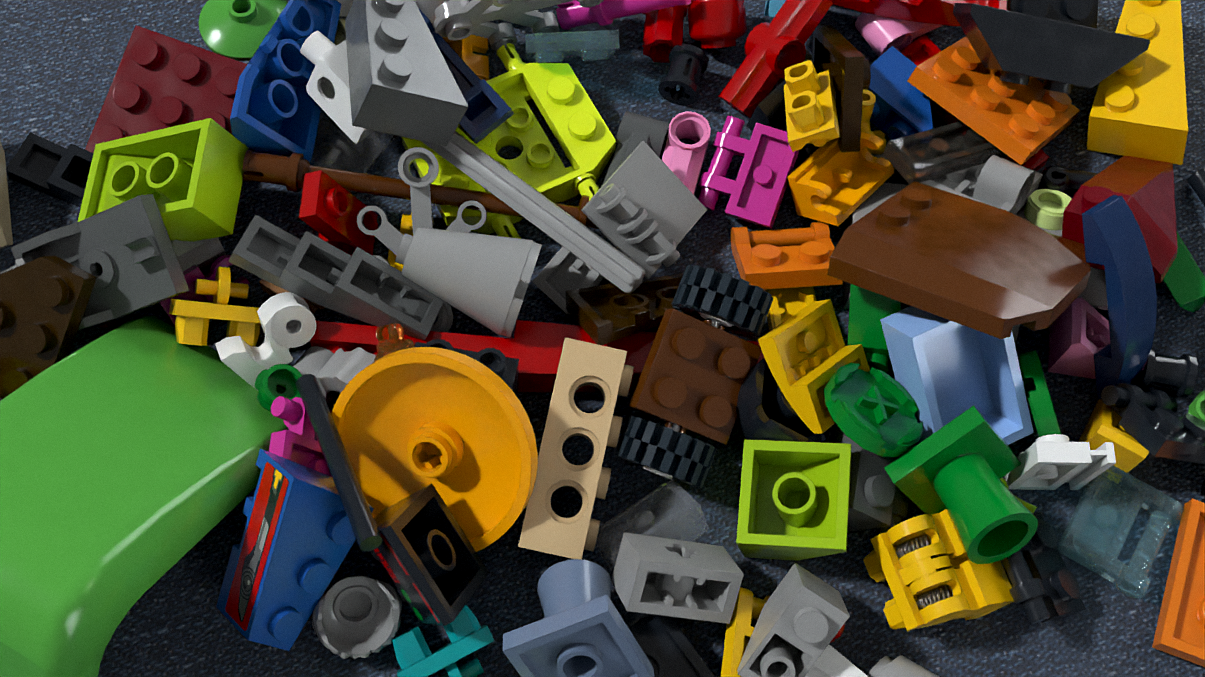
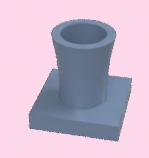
[503,559,654,677]

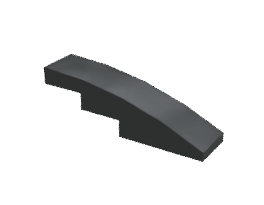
[229,214,444,340]

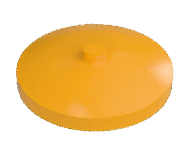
[331,347,538,552]

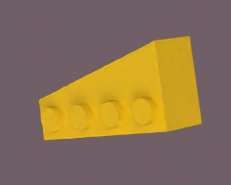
[1087,0,1188,165]

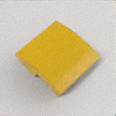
[758,299,870,434]

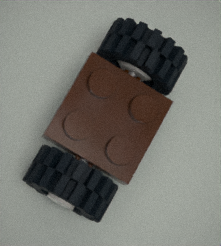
[614,265,773,488]

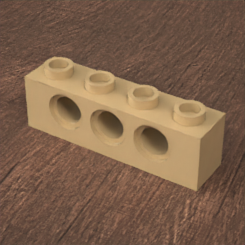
[518,337,634,560]

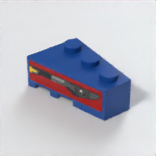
[216,448,374,651]

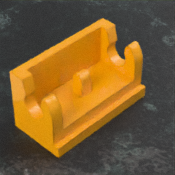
[787,129,894,226]

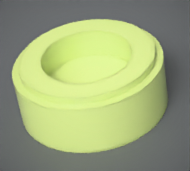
[1024,189,1072,230]

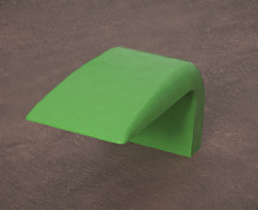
[0,315,289,677]

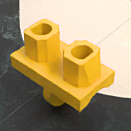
[784,60,840,152]
[169,266,261,347]

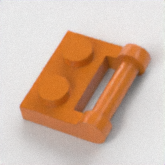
[731,222,843,290]

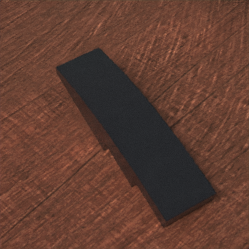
[6,132,94,207]

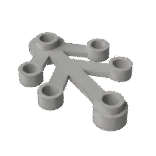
[433,0,604,51]
[357,147,487,332]

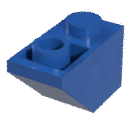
[865,46,933,149]

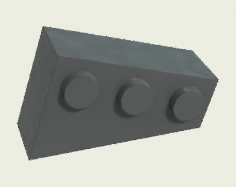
[345,0,469,146]

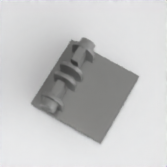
[581,141,707,279]

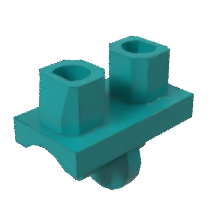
[392,605,495,677]

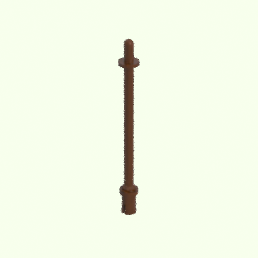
[242,149,598,229]

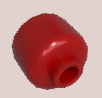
[687,0,747,48]

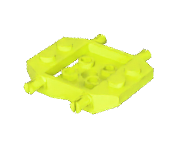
[401,43,616,239]

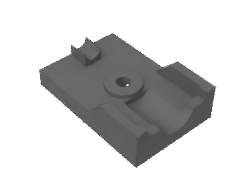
[11,194,189,335]

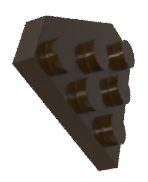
[0,255,97,399]

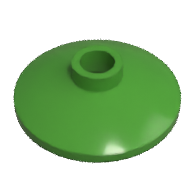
[199,0,288,61]

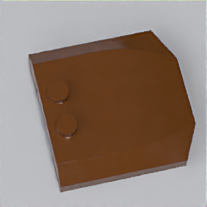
[827,181,1091,339]

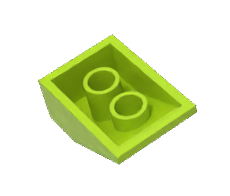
[78,118,249,242]

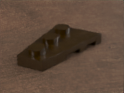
[565,273,683,345]

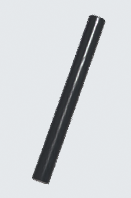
[296,374,382,551]

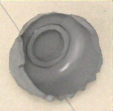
[312,575,402,660]

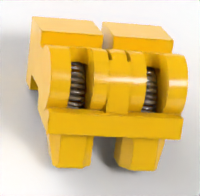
[863,509,1014,631]

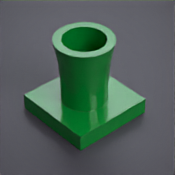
[884,405,1038,564]

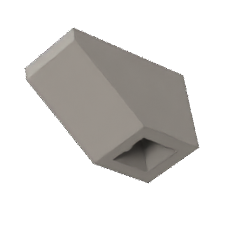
[737,563,850,677]

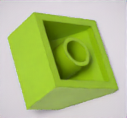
[736,439,852,561]

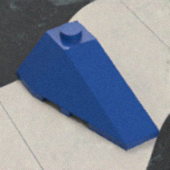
[230,0,342,163]

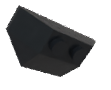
[953,3,1150,94]

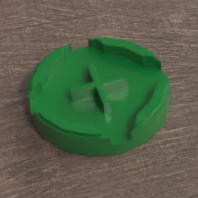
[1018,350,1062,437]
[824,363,924,458]

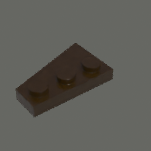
[812,25,871,152]

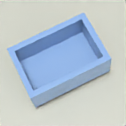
[880,306,1034,447]

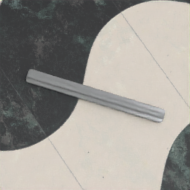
[421,131,645,294]

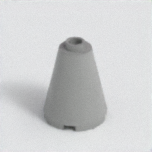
[395,227,542,338]

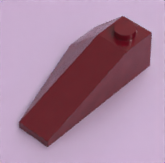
[1062,156,1178,284]

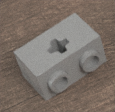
[611,532,744,624]

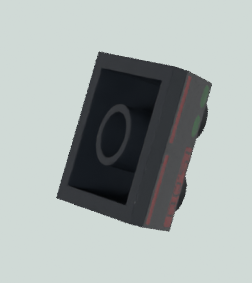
[370,483,490,626]

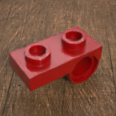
[299,170,378,256]

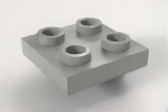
[915,139,1043,215]

